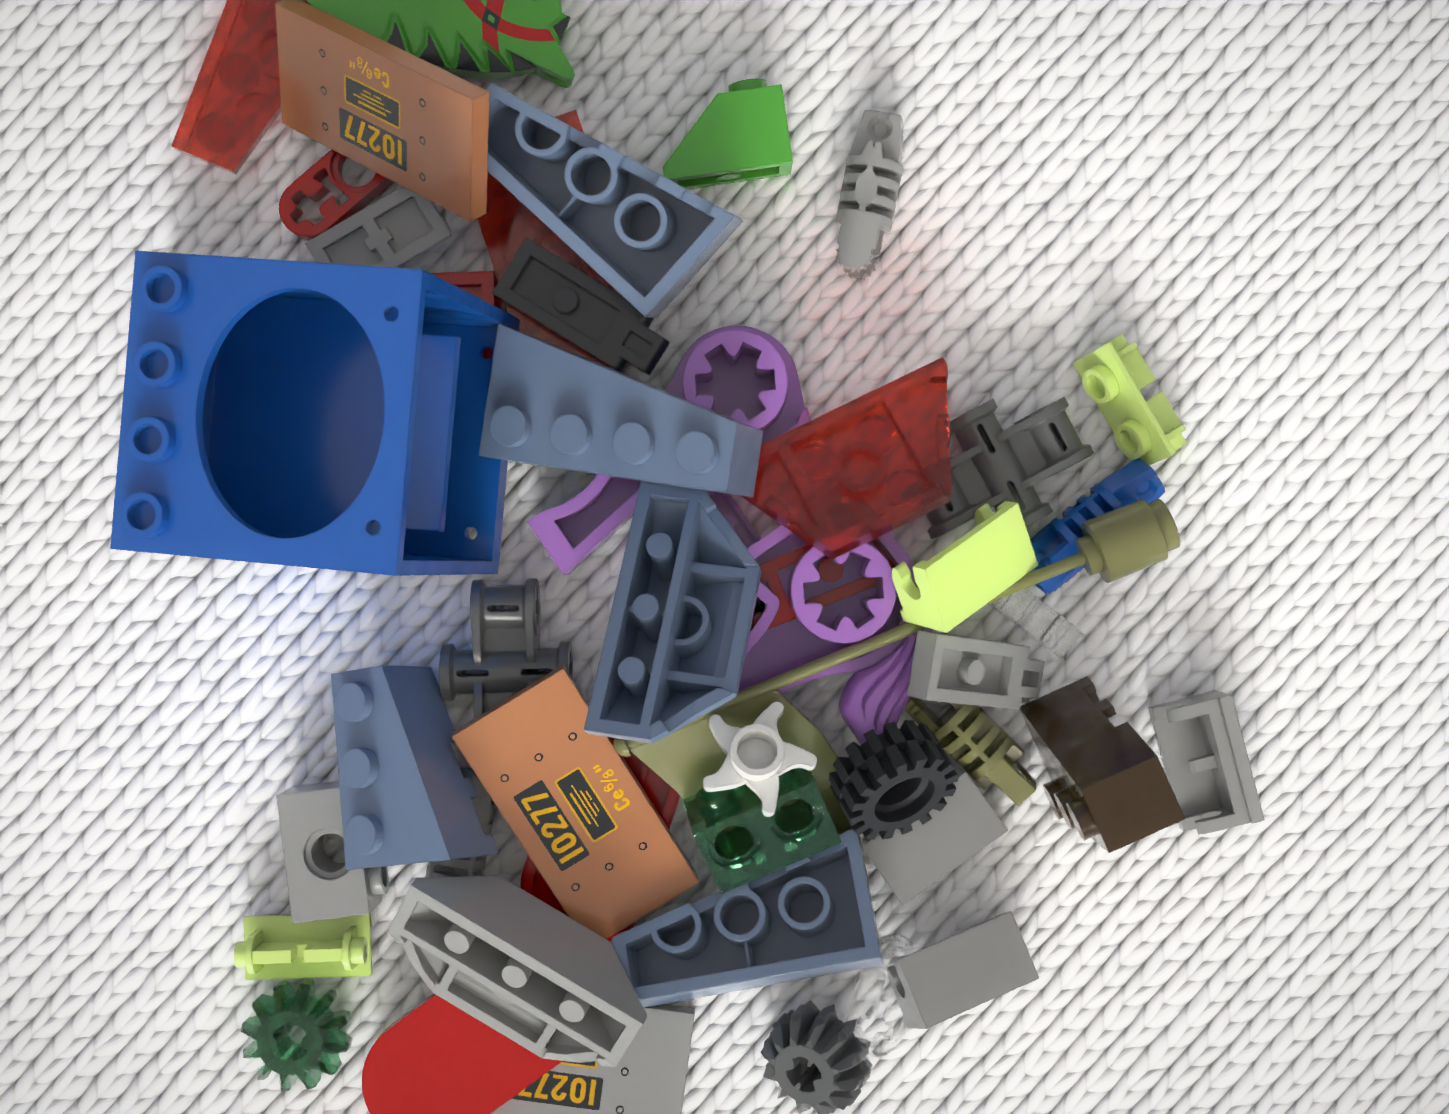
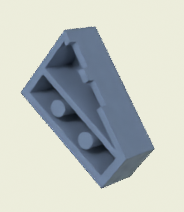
[331,665,499,870]

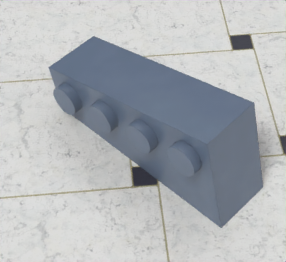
[486,83,743,318]
[478,324,763,497]
[612,829,884,1008]

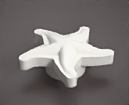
[703,702,817,817]

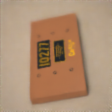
[275,0,489,222]
[452,664,700,939]

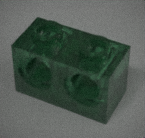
[683,768,842,894]

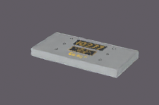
[491,1004,695,1114]

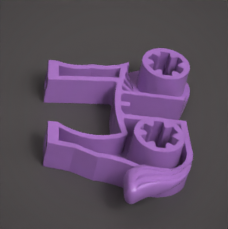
[527,326,933,745]

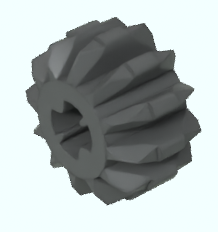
[760,1000,873,1114]

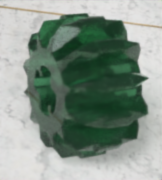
[241,979,353,1092]

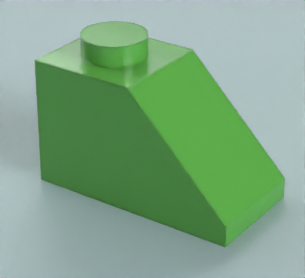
[662,78,793,190]

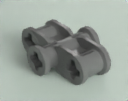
[902,396,1094,539]
[439,578,573,718]

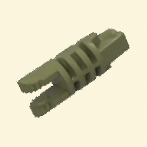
[904,697,1037,806]

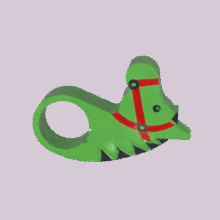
[301,0,575,88]

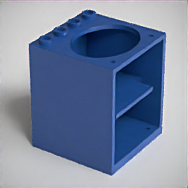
[110,250,520,576]

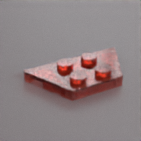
[739,357,952,560]

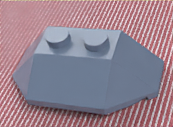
[584,481,762,744]

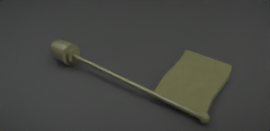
[614,499,1180,875]

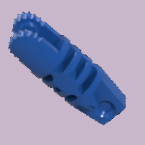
[1029,458,1165,594]

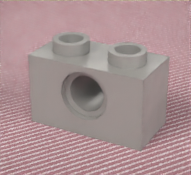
[276,781,389,924]

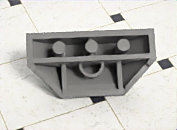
[388,875,647,1067]

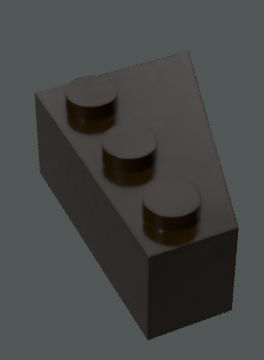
[1020,676,1185,853]

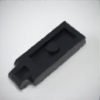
[492,237,670,376]

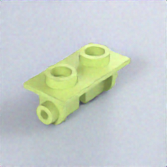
[1073,334,1187,465]
[234,913,373,980]

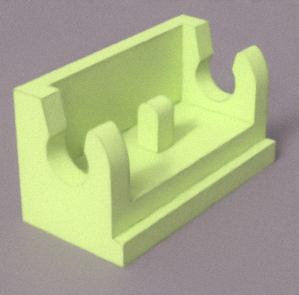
[892,501,1038,633]

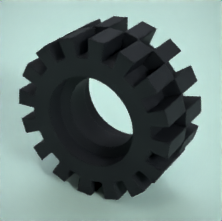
[828,720,958,840]

